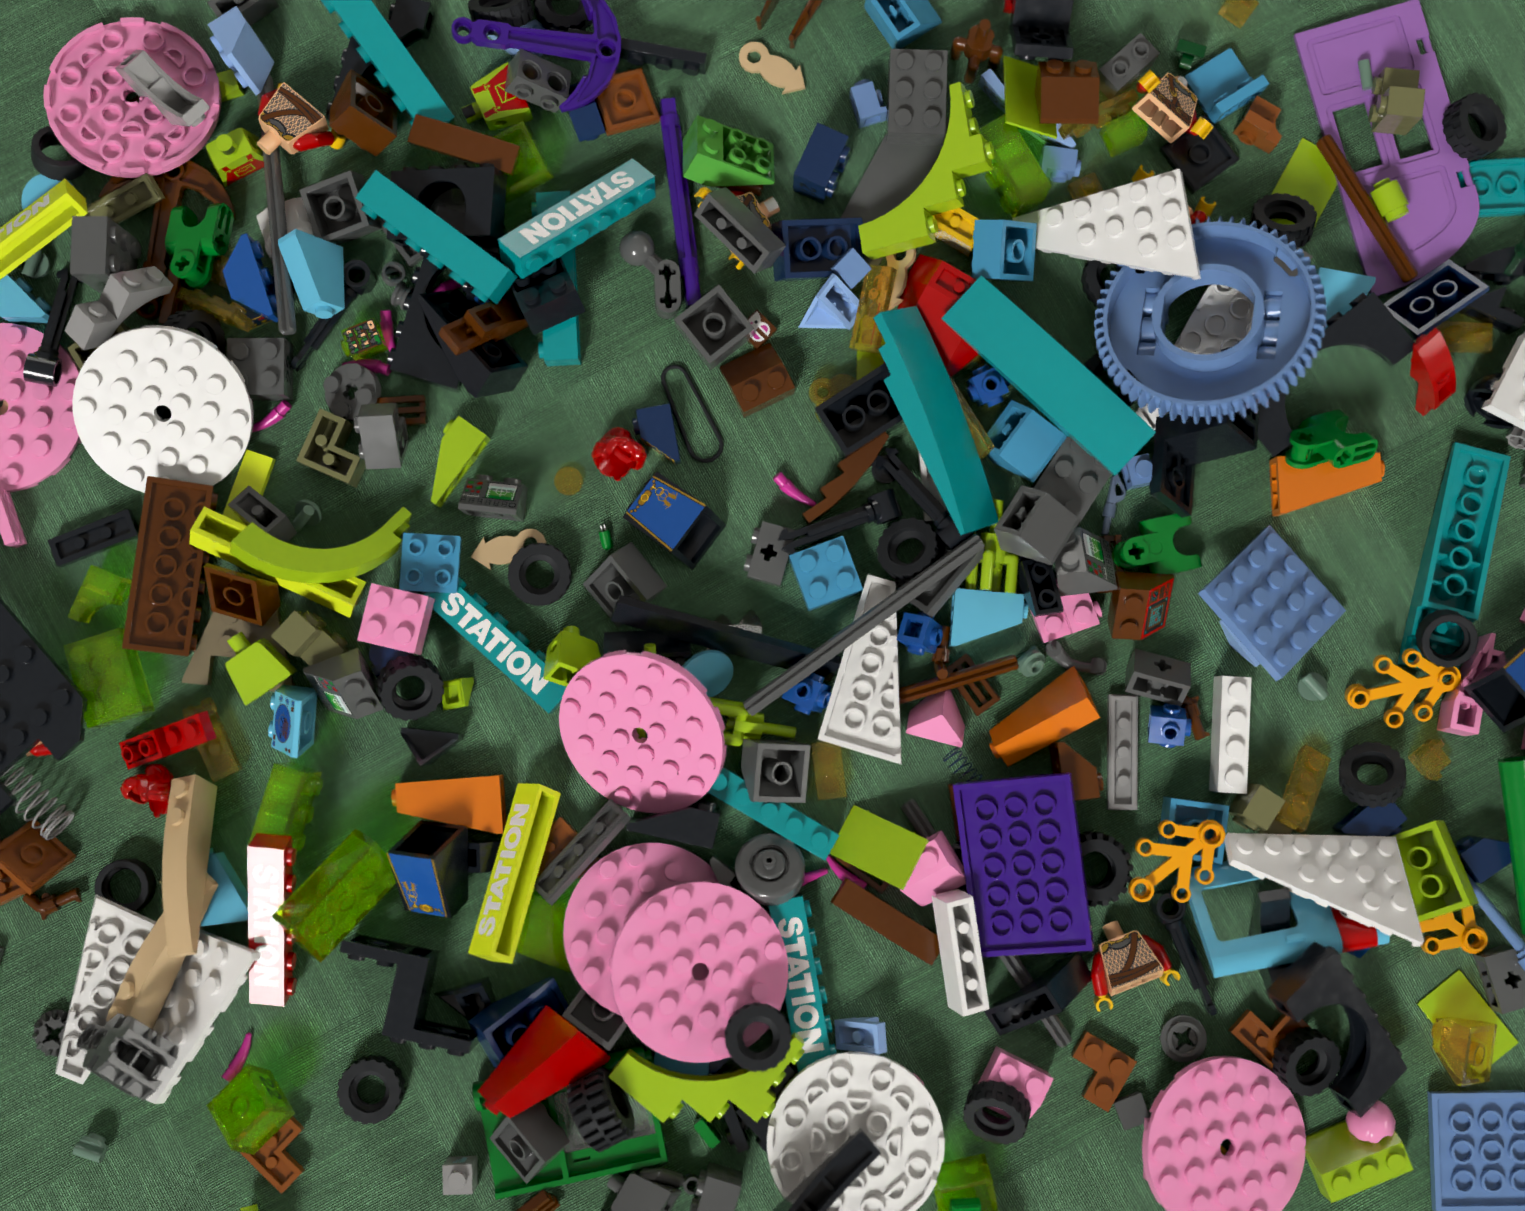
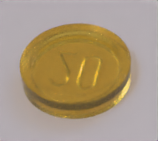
[554,467,583,496]

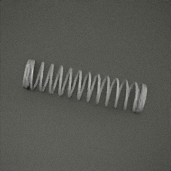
[0,764,74,840]

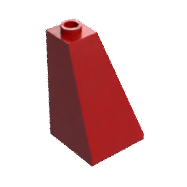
[477,1005,611,1118]

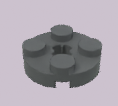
[323,363,381,421]

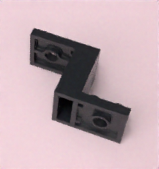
[1009,0,1074,62]
[1149,347,1260,518]
[340,933,479,1056]

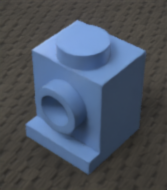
[849,79,888,128]
[1036,145,1081,182]
[1121,453,1153,490]

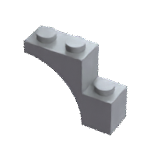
[115,50,210,127]
[65,266,173,350]

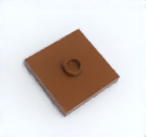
[595,67,660,136]
[0,820,76,895]

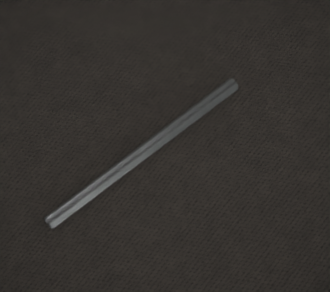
[257,74,297,335]
[743,534,984,716]
[901,799,1072,1048]

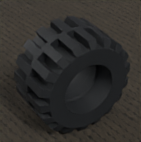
[1079,831,1133,907]
[567,1067,635,1152]

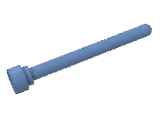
[1465,870,1525,971]

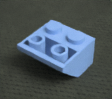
[207,6,274,95]

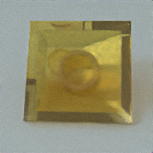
[1431,1017,1497,1087]

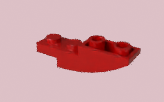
[1410,328,1456,416]
[119,711,216,770]

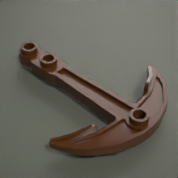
[99,160,236,320]

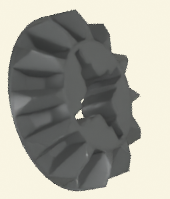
[32,1009,68,1057]
[1159,1014,1207,1062]

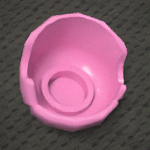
[1346,1100,1396,1143]

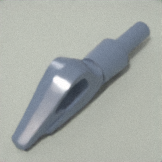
[1101,474,1126,535]

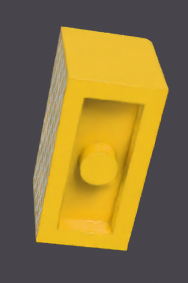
[934,208,980,257]

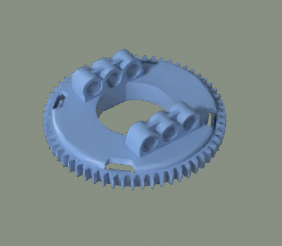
[1094,216,1327,424]

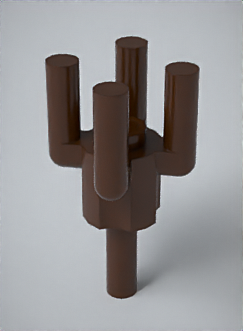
[949,19,1003,84]

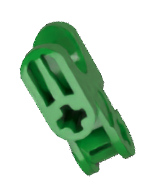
[165,203,234,289]
[1285,409,1378,469]
[1112,514,1202,574]

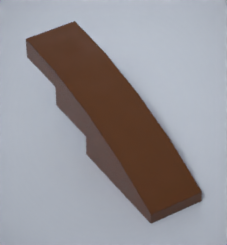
[407,114,521,176]
[802,432,889,525]
[830,878,940,966]

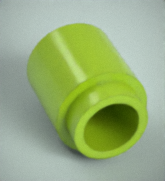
[1370,177,1410,223]

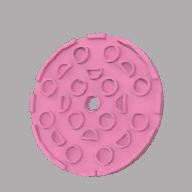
[43,17,222,178]
[0,323,81,492]
[559,650,727,813]
[563,843,720,1016]
[611,882,788,1063]
[1142,1056,1306,1211]

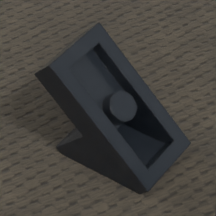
[1459,287,1525,335]

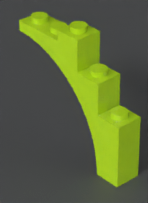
[858,82,995,260]
[609,1032,805,1123]

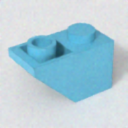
[0,274,52,324]

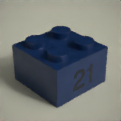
[793,122,851,204]

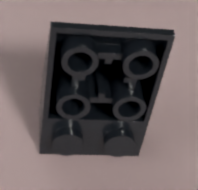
[497,254,586,335]

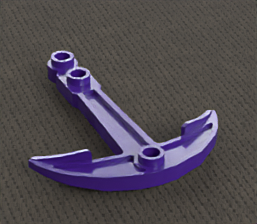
[451,0,621,112]

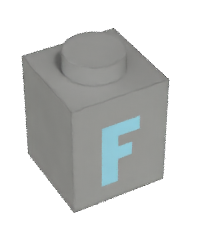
[442,1155,478,1195]

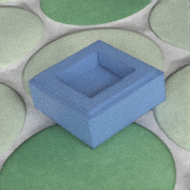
[831,248,872,289]

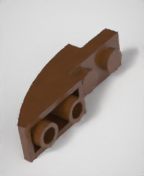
[438,297,529,356]

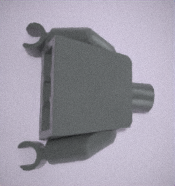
[607,1168,698,1211]

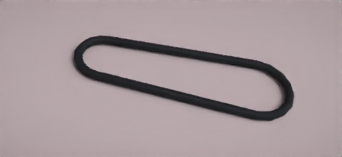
[661,364,724,463]

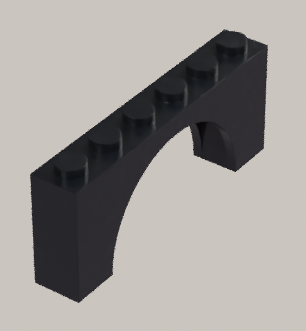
[387,205,507,393]
[1258,292,1414,457]
[1266,941,1408,1118]

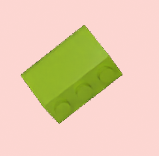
[1390,820,1479,922]
[1305,1120,1414,1203]

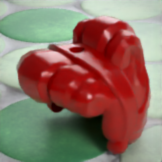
[591,427,647,481]
[120,764,175,818]

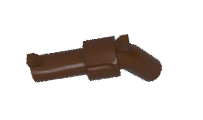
[932,626,950,679]
[1181,695,1210,740]
[22,887,82,920]

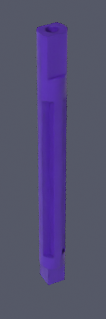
[660,98,701,309]

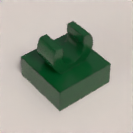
[1173,38,1207,70]

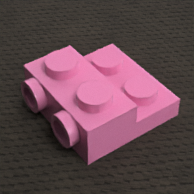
[1030,578,1102,644]

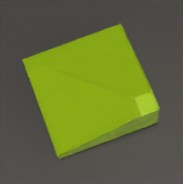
[217,69,244,102]
[442,677,474,710]

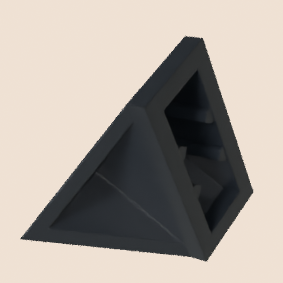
[401,727,463,766]
[434,976,496,1021]

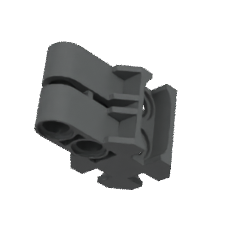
[76,1013,179,1101]

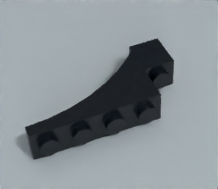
[326,0,435,121]
[773,1128,881,1211]

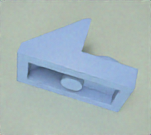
[834,1017,887,1054]

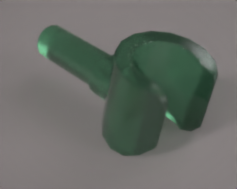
[1504,238,1525,276]

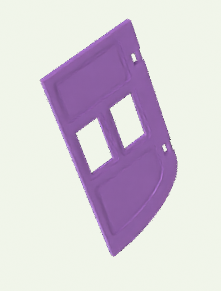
[1293,0,1480,296]

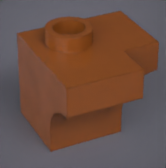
[1233,96,1282,154]

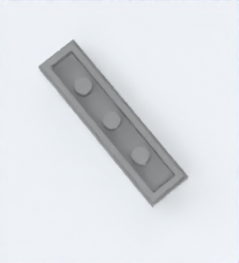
[1107,694,1138,810]

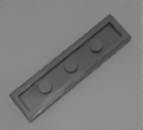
[534,798,632,905]

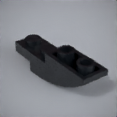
[1461,245,1525,286]
[1009,552,1064,617]

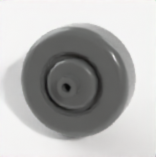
[735,833,805,906]

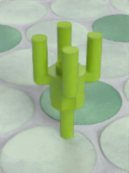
[965,500,1019,594]
[709,697,796,746]

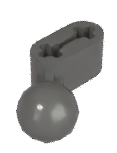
[619,230,681,319]

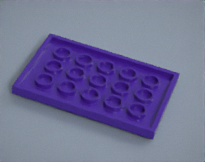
[953,772,1094,957]

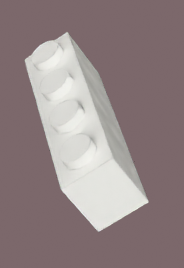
[1209,676,1251,794]
[932,889,989,1017]

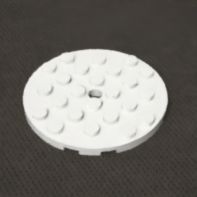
[72,325,254,493]
[767,1052,945,1211]

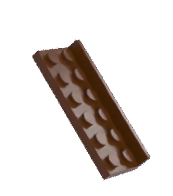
[122,476,218,657]

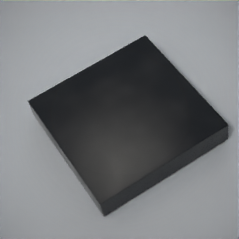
[1159,115,1239,195]

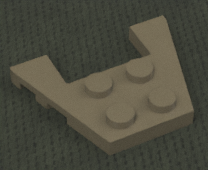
[182,608,295,692]

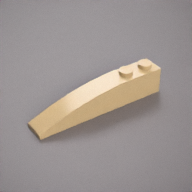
[162,774,217,958]
[106,873,218,1029]

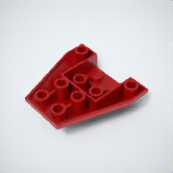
[884,254,979,378]

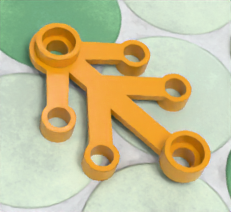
[1345,648,1461,728]
[1128,819,1225,903]
[1419,906,1488,955]

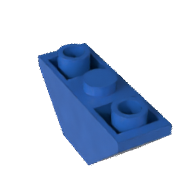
[223,233,278,322]

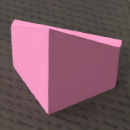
[906,689,965,748]

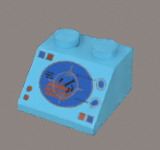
[268,685,317,758]

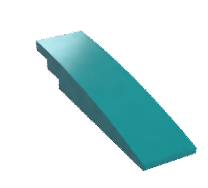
[941,275,1156,476]
[873,306,999,535]
[1397,442,1511,679]

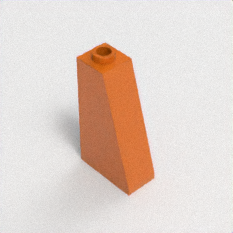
[1269,453,1385,517]
[989,666,1100,767]
[391,774,507,834]

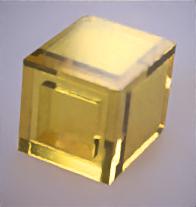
[1218,0,1259,29]
[1407,739,1452,781]

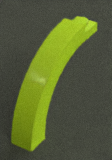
[230,507,412,583]

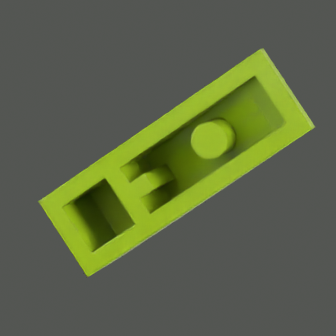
[431,416,491,508]

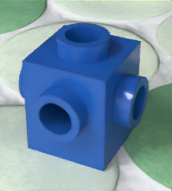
[966,364,1010,408]
[896,612,943,656]
[782,673,832,715]
[1147,704,1191,748]

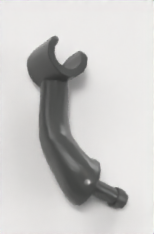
[1045,640,1107,675]

